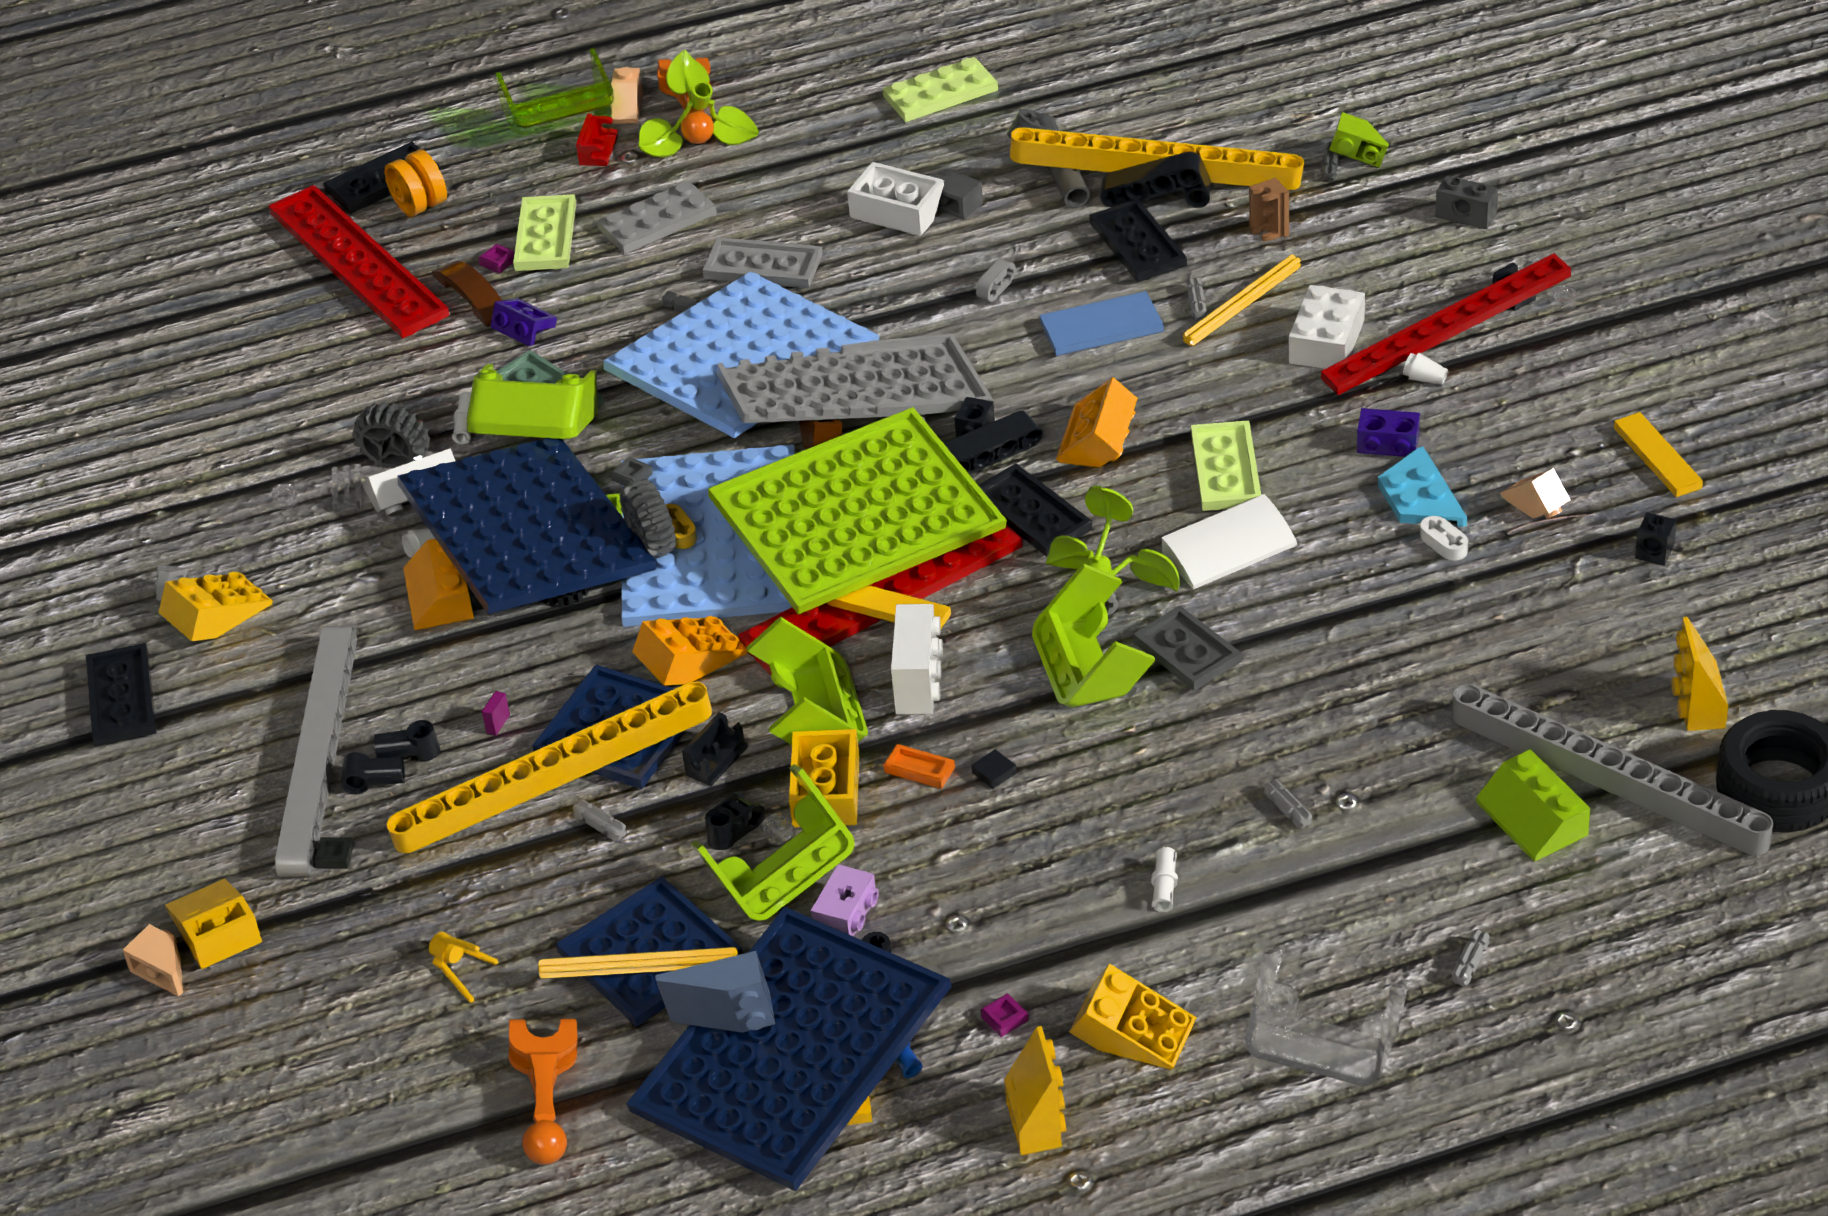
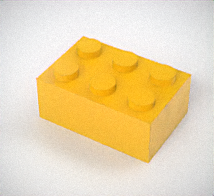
[789,729,859,828]

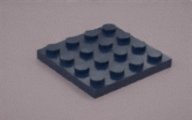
[532,665,686,789]
[556,876,743,1027]

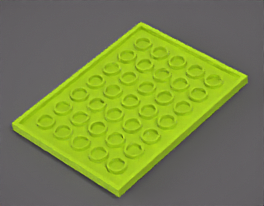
[708,407,1007,615]

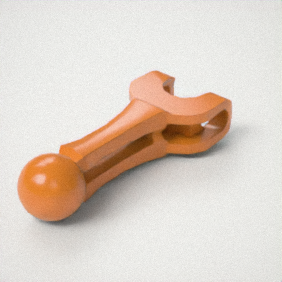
[657,58,714,144]
[508,1019,578,1165]

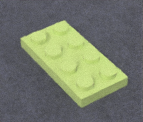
[883,57,998,122]
[513,194,576,271]
[1191,420,1261,511]

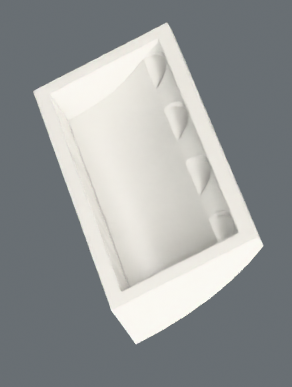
[1162,494,1297,590]

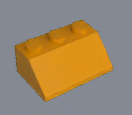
[1056,377,1138,467]
[403,538,474,630]

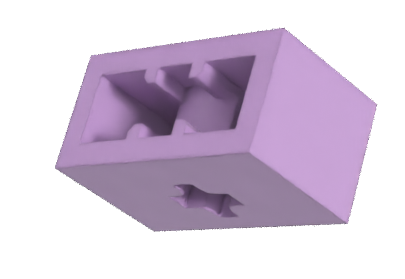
[811,864,879,937]

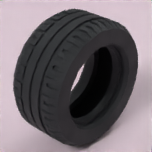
[1716,710,1828,832]

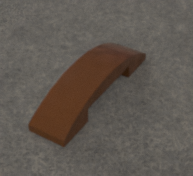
[432,261,503,327]

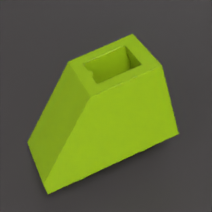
[1329,112,1389,168]

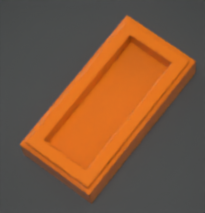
[883,744,955,789]

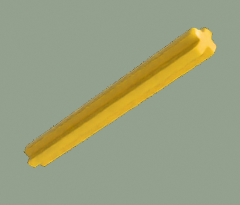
[1182,254,1301,347]
[538,947,738,979]

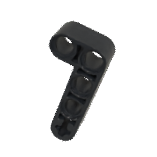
[1100,152,1211,208]

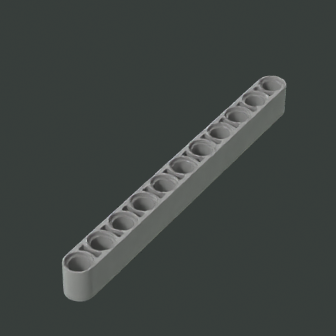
[275,625,357,877]
[1452,684,1773,856]

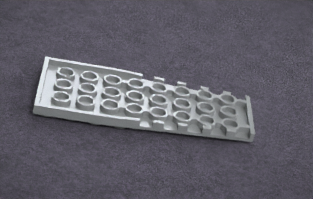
[716,334,993,423]

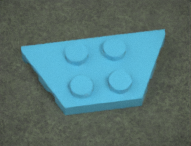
[1378,446,1467,527]

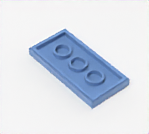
[1040,291,1164,356]

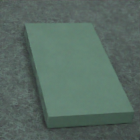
[497,350,604,407]

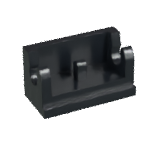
[682,712,748,786]

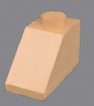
[611,67,643,124]
[1500,468,1570,519]
[123,924,183,997]

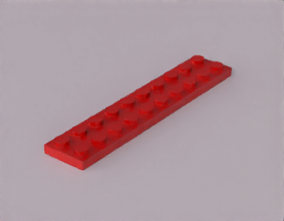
[268,185,450,339]
[738,524,1023,676]

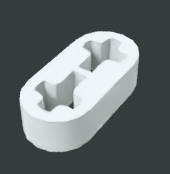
[1420,516,1468,561]

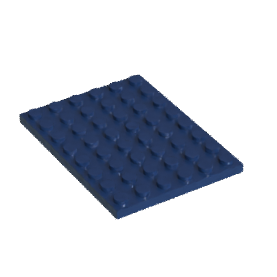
[397,438,656,614]
[626,907,952,1192]

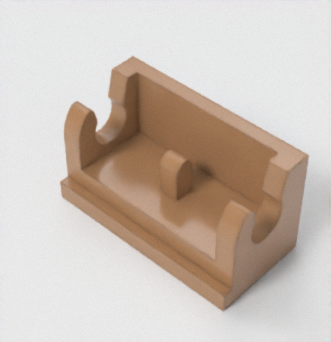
[1249,177,1289,241]

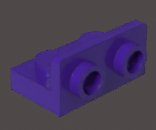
[491,298,557,346]

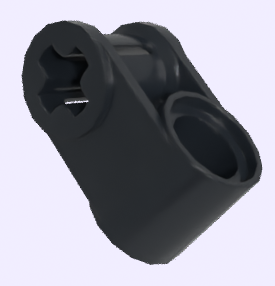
[705,791,765,850]

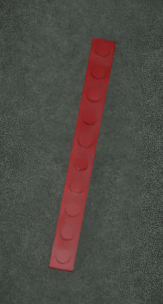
[1321,253,1571,395]

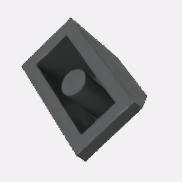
[935,173,983,220]

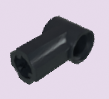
[374,720,441,761]
[341,752,405,795]

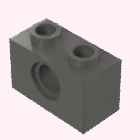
[1435,175,1498,229]

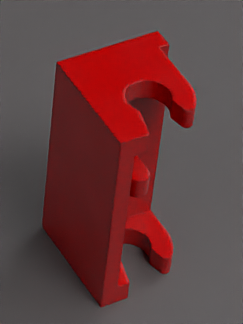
[576,113,618,166]

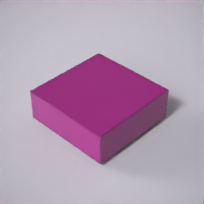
[478,244,515,274]
[481,691,510,736]
[980,993,1029,1038]

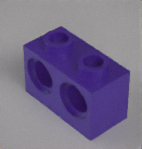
[1357,408,1420,457]

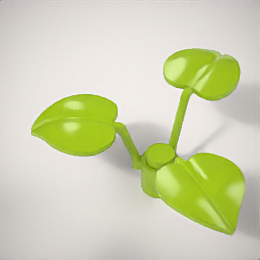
[638,50,759,158]
[1046,485,1180,592]

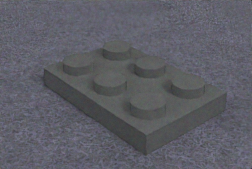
[1133,605,1242,691]

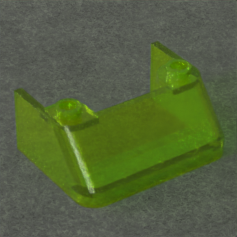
[495,48,614,134]

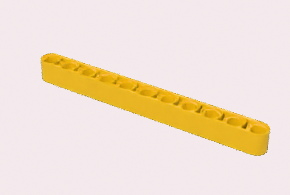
[1009,128,1304,190]
[387,682,712,853]

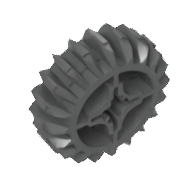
[352,401,430,468]
[619,479,676,558]

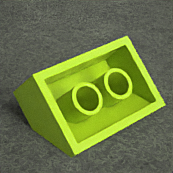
[1476,749,1590,862]

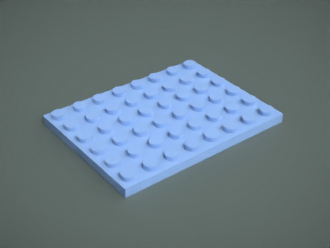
[604,271,879,438]
[622,445,795,627]

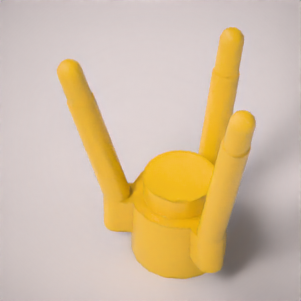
[429,931,498,1003]

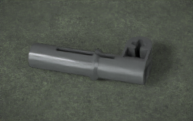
[1007,109,1090,208]

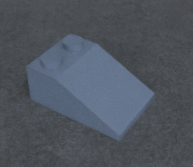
[655,951,775,1032]

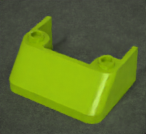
[466,364,598,439]
[1032,563,1155,708]
[746,617,868,746]
[691,764,855,921]

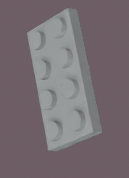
[597,180,717,254]
[703,237,823,288]

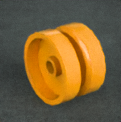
[384,149,447,217]

